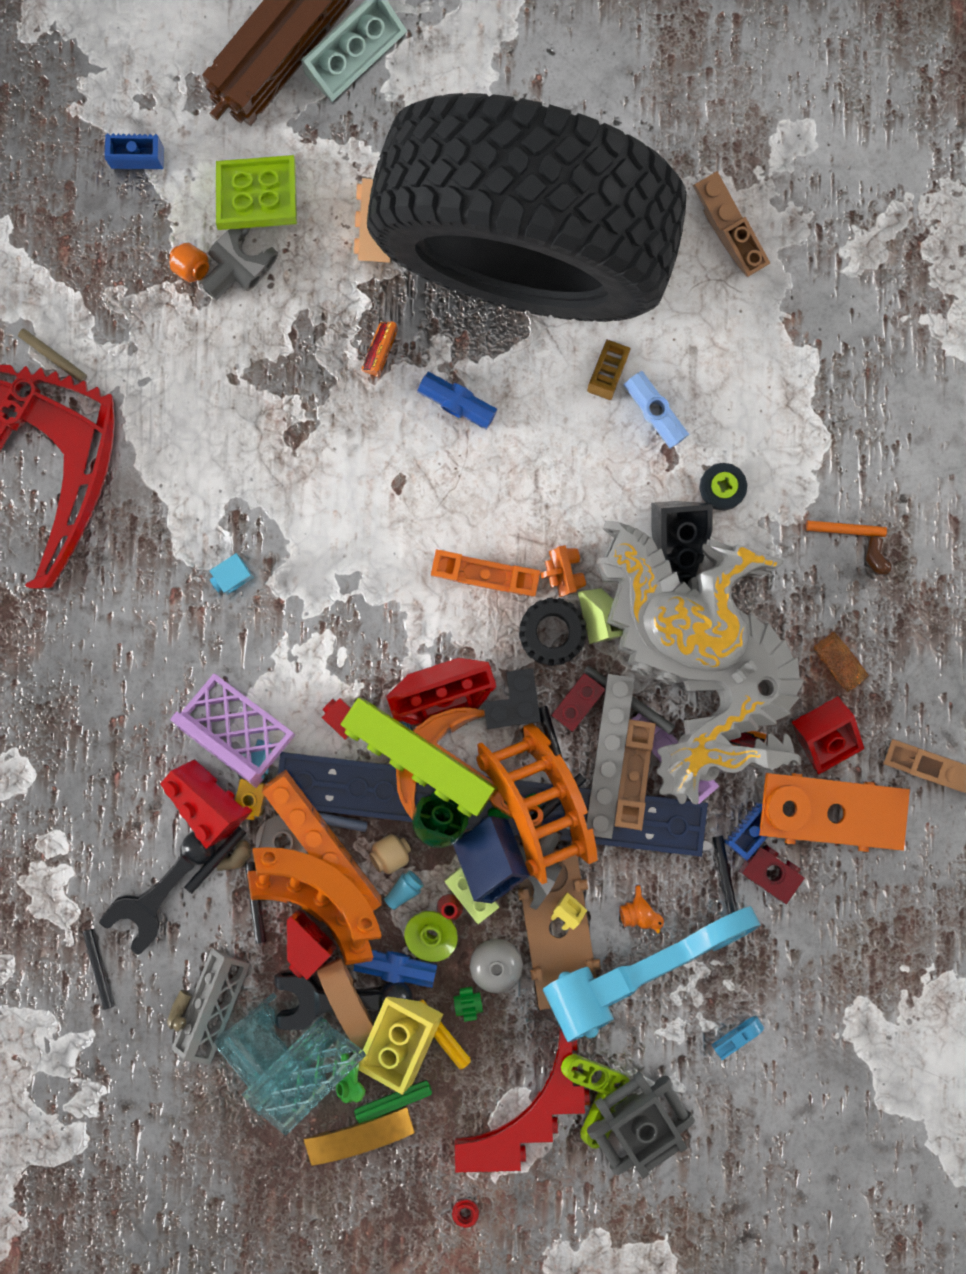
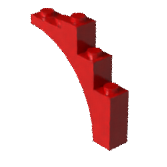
[455,1027,590,1173]

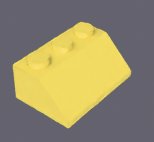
[358,996,444,1094]

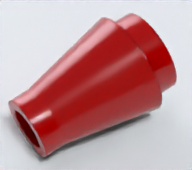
[436,894,463,921]

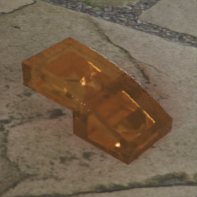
[813,632,869,692]

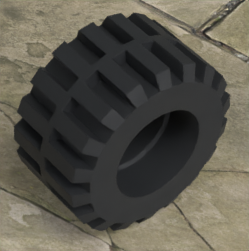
[519,597,587,666]

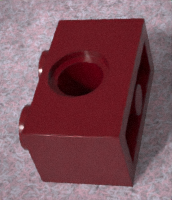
[550,673,606,732]
[738,845,805,905]

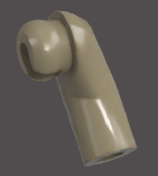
[217,840,251,871]
[167,990,192,1032]

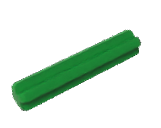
[354,1080,432,1123]

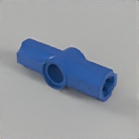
[417,371,497,430]
[353,950,437,988]

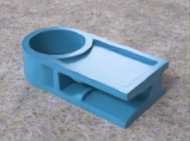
[711,1016,765,1060]

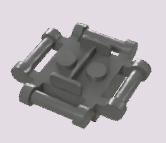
[587,1071,695,1179]

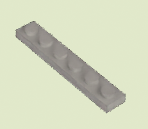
[586,674,635,839]

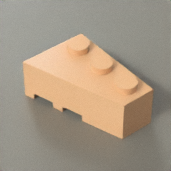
[354,178,392,263]

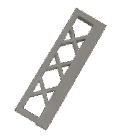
[171,948,251,1065]

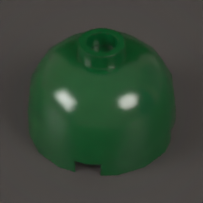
[412,793,468,848]

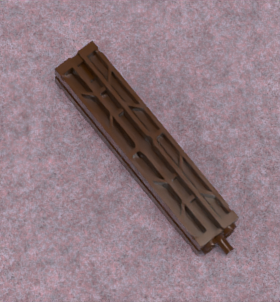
[202,0,354,126]

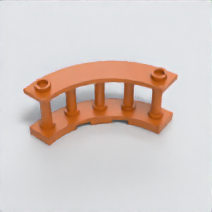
[476,723,598,884]
[247,847,382,965]

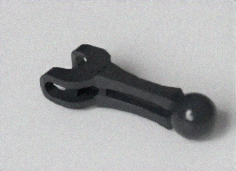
[99,832,216,955]
[274,970,413,1030]

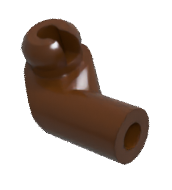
[865,536,892,575]

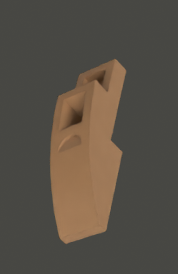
[692,171,770,277]
[883,739,966,793]

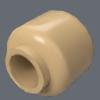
[369,834,411,874]

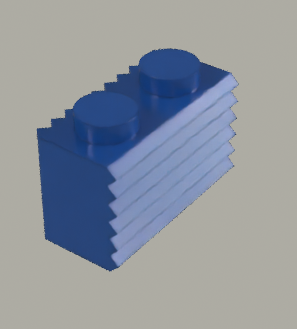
[105,133,164,169]
[724,803,767,861]

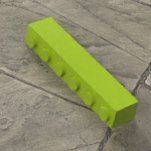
[340,697,497,817]

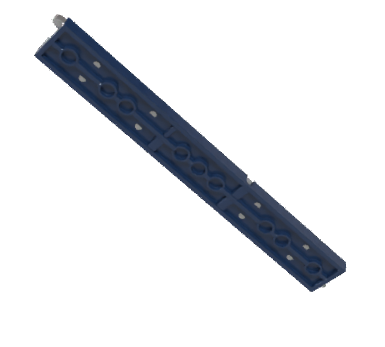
[272,752,712,857]

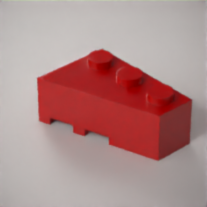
[160,759,252,849]

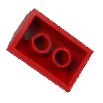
[287,908,338,980]

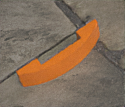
[431,549,540,597]

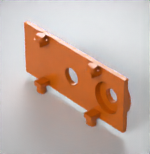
[759,773,910,852]

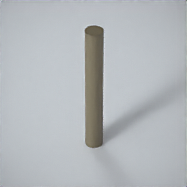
[18,328,87,382]

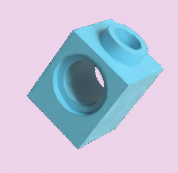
[209,553,254,595]

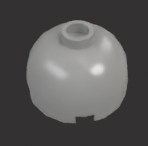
[469,938,523,994]

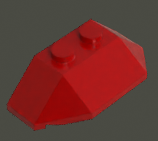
[386,658,497,726]

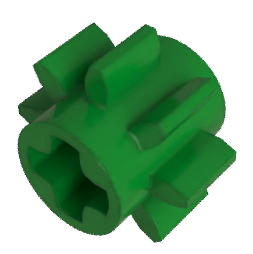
[453,987,483,1022]

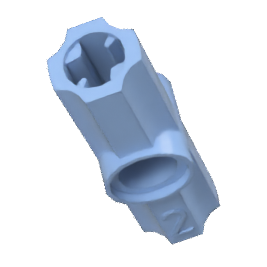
[623,371,689,449]

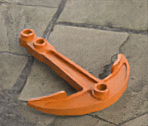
[396,708,543,828]

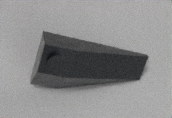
[651,501,713,587]

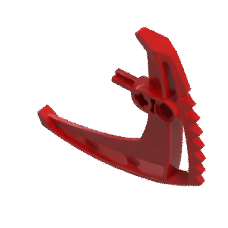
[0,365,115,589]

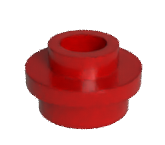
[452,1199,479,1228]

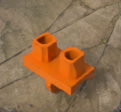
[540,545,586,597]

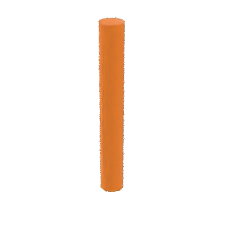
[806,520,887,537]

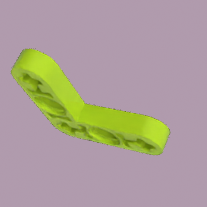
[561,1054,630,1149]

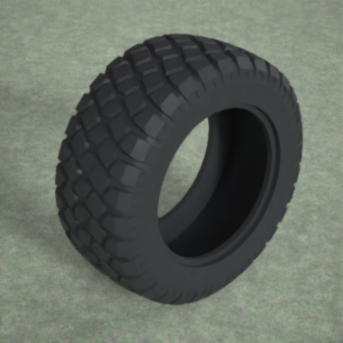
[367,93,687,322]

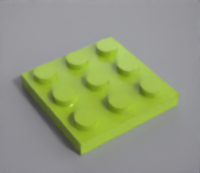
[216,155,297,230]

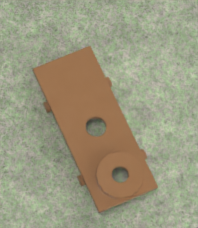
[518,848,601,1010]

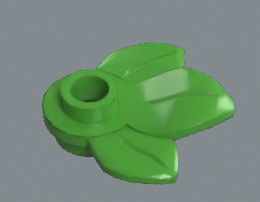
[336,1051,365,1103]

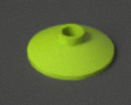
[404,911,458,962]

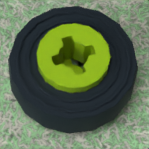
[699,463,748,511]

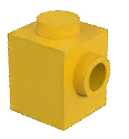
[235,778,266,820]

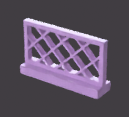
[170,673,295,788]

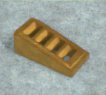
[587,339,631,400]

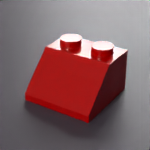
[792,696,864,775]

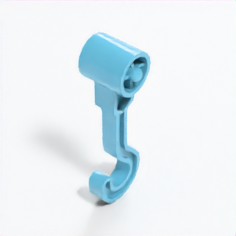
[542,906,761,1043]

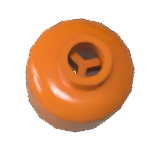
[169,243,209,282]

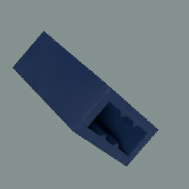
[453,816,530,904]

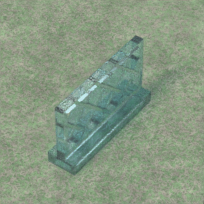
[241,1017,366,1136]

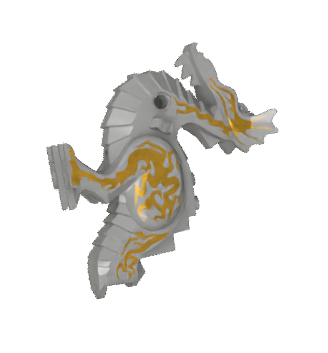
[596,521,804,804]

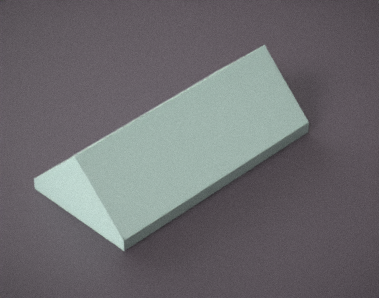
[301,0,407,102]

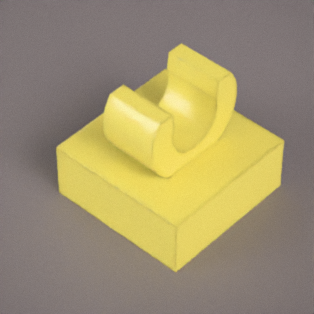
[551,892,587,930]

